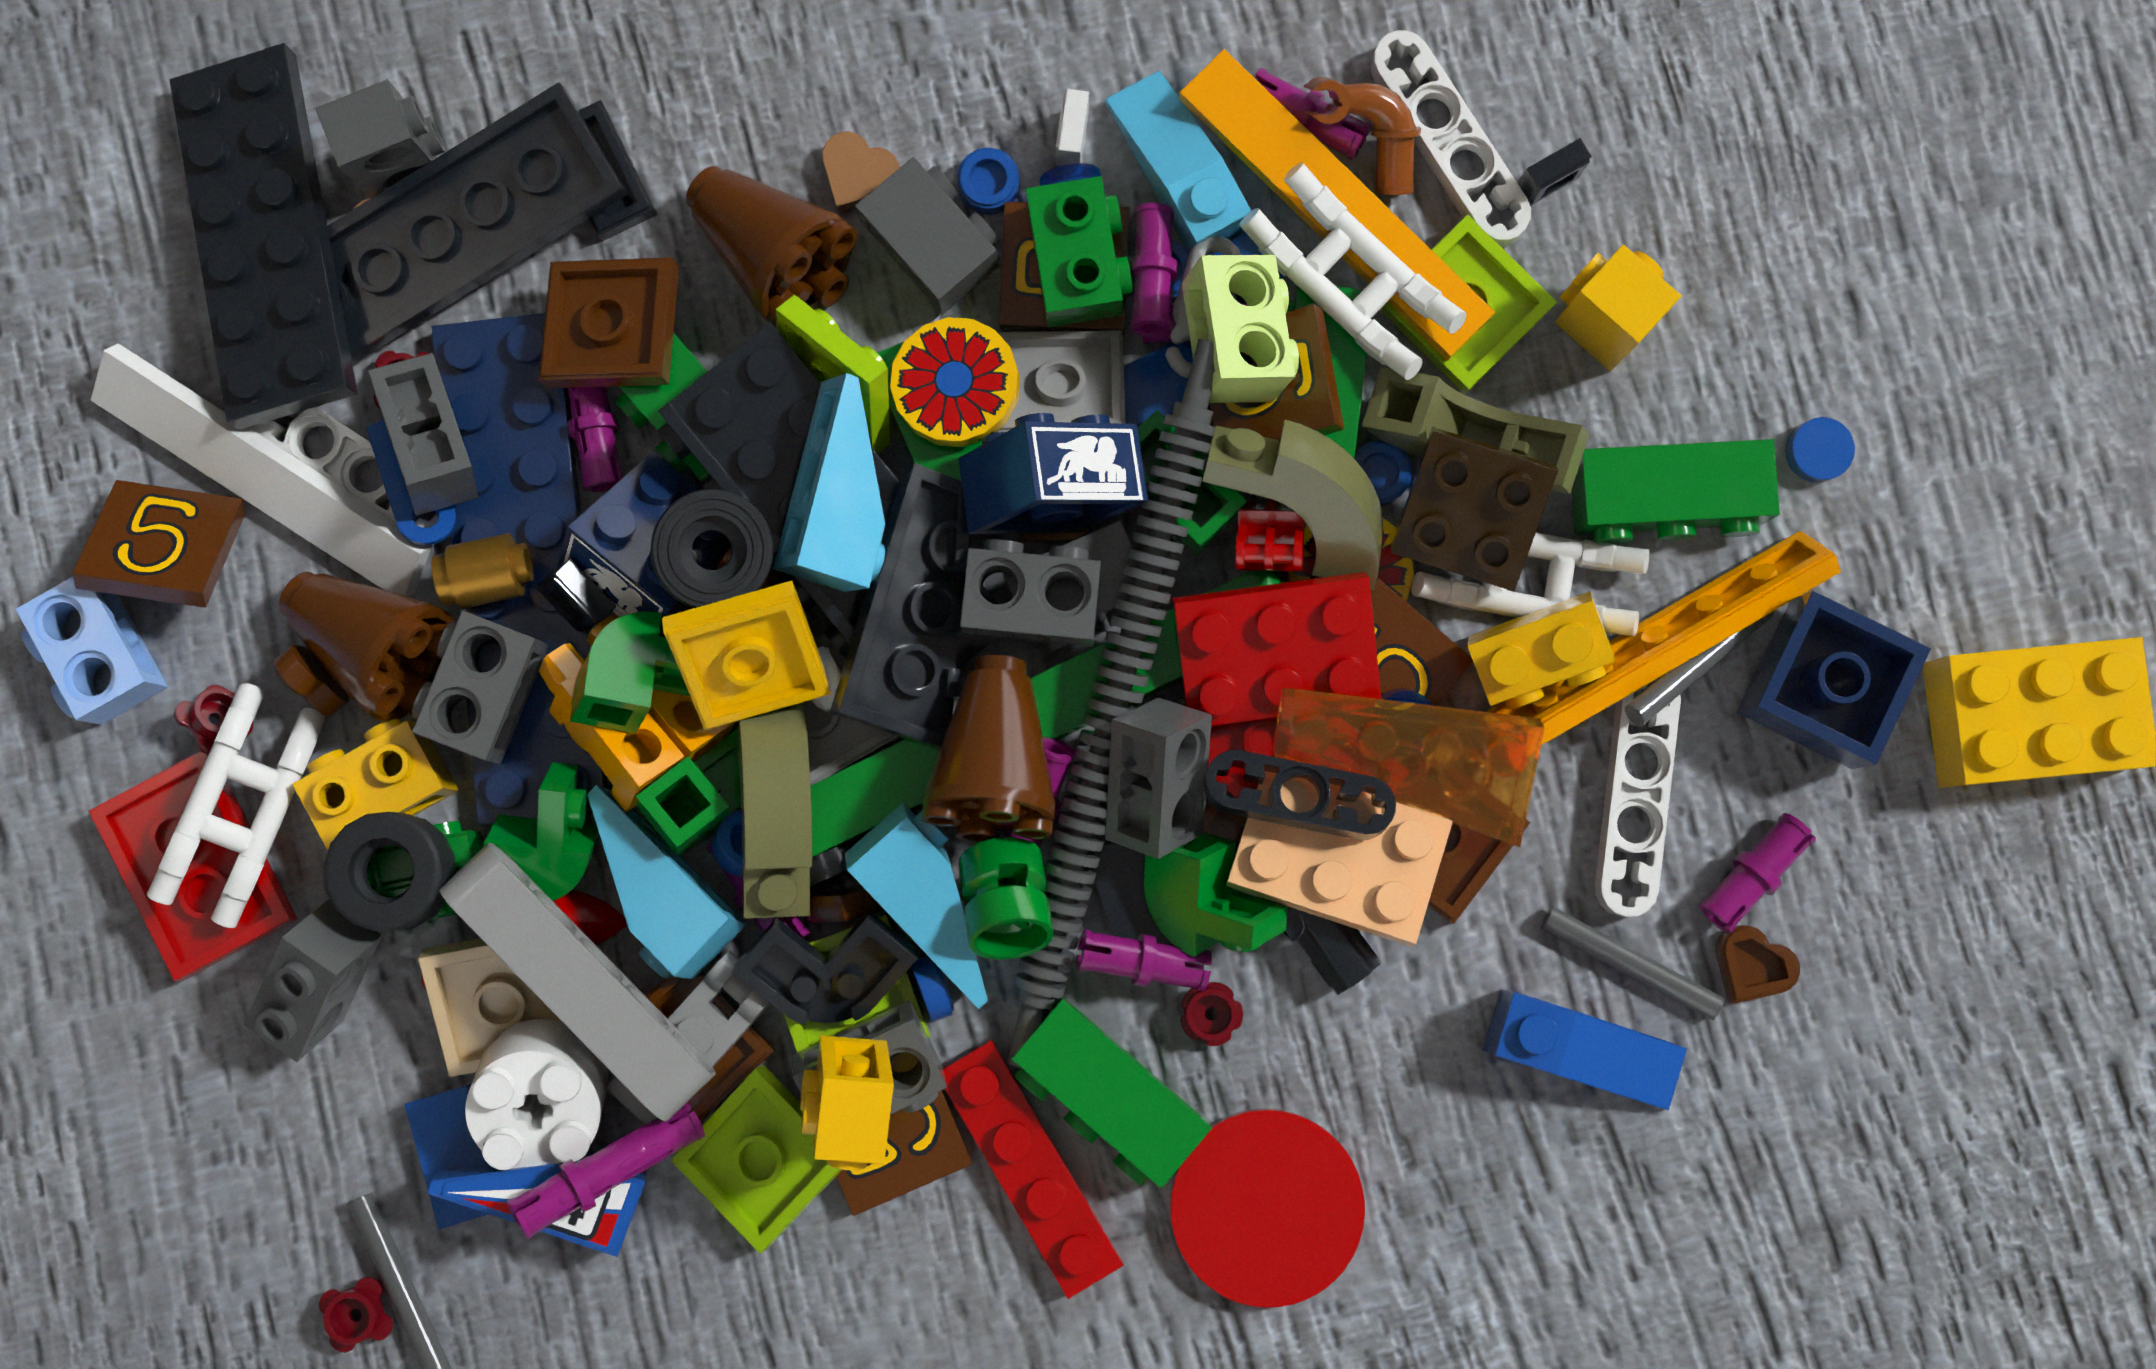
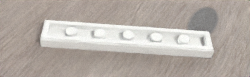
[91,343,432,597]

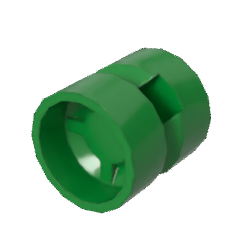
[958,837,1054,960]

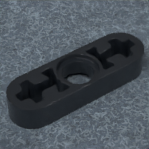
[1204,750,1396,840]

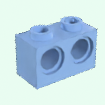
[16,577,168,725]

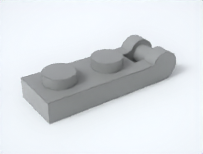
[606,951,770,1124]

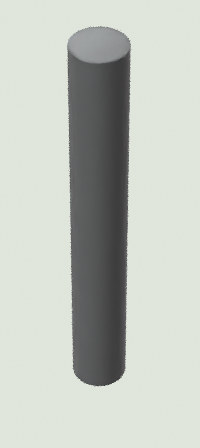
[1625,611,1774,726]
[1540,906,1724,1020]
[347,1192,452,1369]

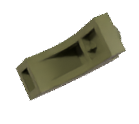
[1362,366,1590,494]
[1202,419,1383,591]
[738,702,812,919]

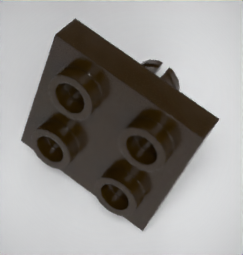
[1390,427,1558,592]

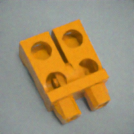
[539,614,735,812]

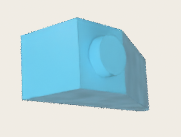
[1105,70,1252,254]
[773,373,885,592]
[587,785,747,980]
[845,802,988,1009]

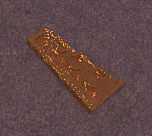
[1273,687,1545,847]

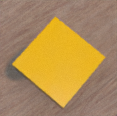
[662,581,831,730]

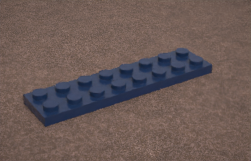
[431,313,608,826]

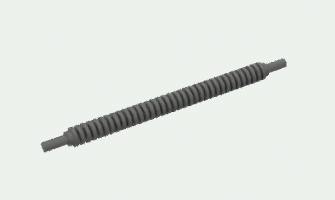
[1007,339,1216,1068]

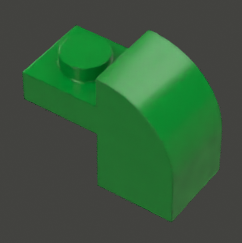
[570,611,690,734]
[635,728,741,856]
[484,762,600,901]
[1144,832,1288,957]

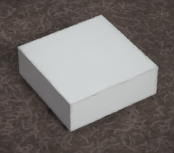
[1056,89,1089,172]

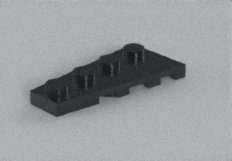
[829,463,969,750]

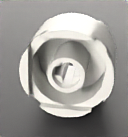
[465,1019,609,1170]

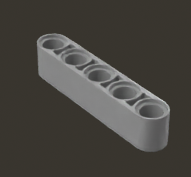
[439,842,716,1122]

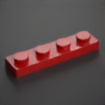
[943,1039,1124,1299]

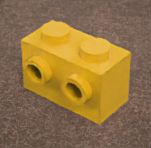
[1555,244,1682,372]
[1467,591,1615,709]
[292,719,459,850]
[800,1035,894,1170]

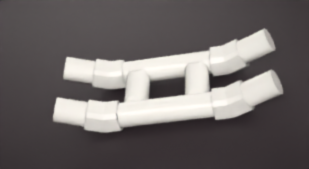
[1239,162,1467,380]
[1411,532,1649,636]
[147,683,325,928]

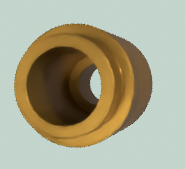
[431,533,534,609]

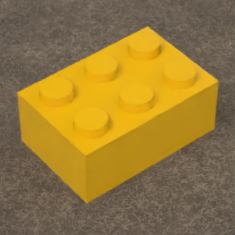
[1923,637,2156,788]

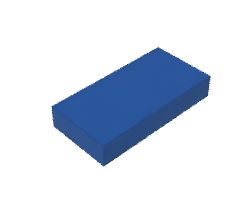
[404,1084,489,1229]

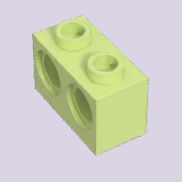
[1182,255,1299,403]

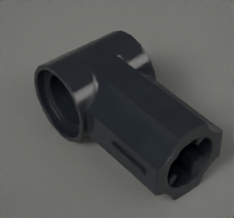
[1259,897,1382,995]

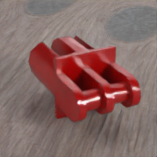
[1236,494,1305,571]

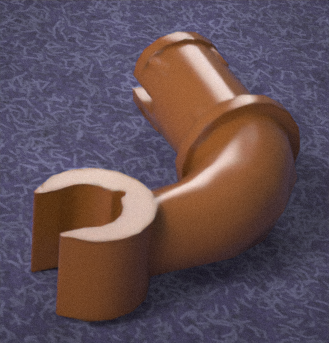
[1304,76,1421,195]

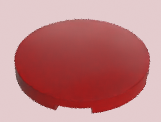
[1170,1108,1365,1308]

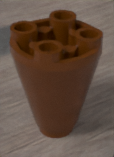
[686,166,858,330]
[279,572,455,722]
[922,655,1055,843]

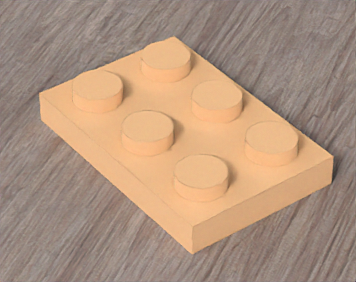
[1226,771,1453,947]

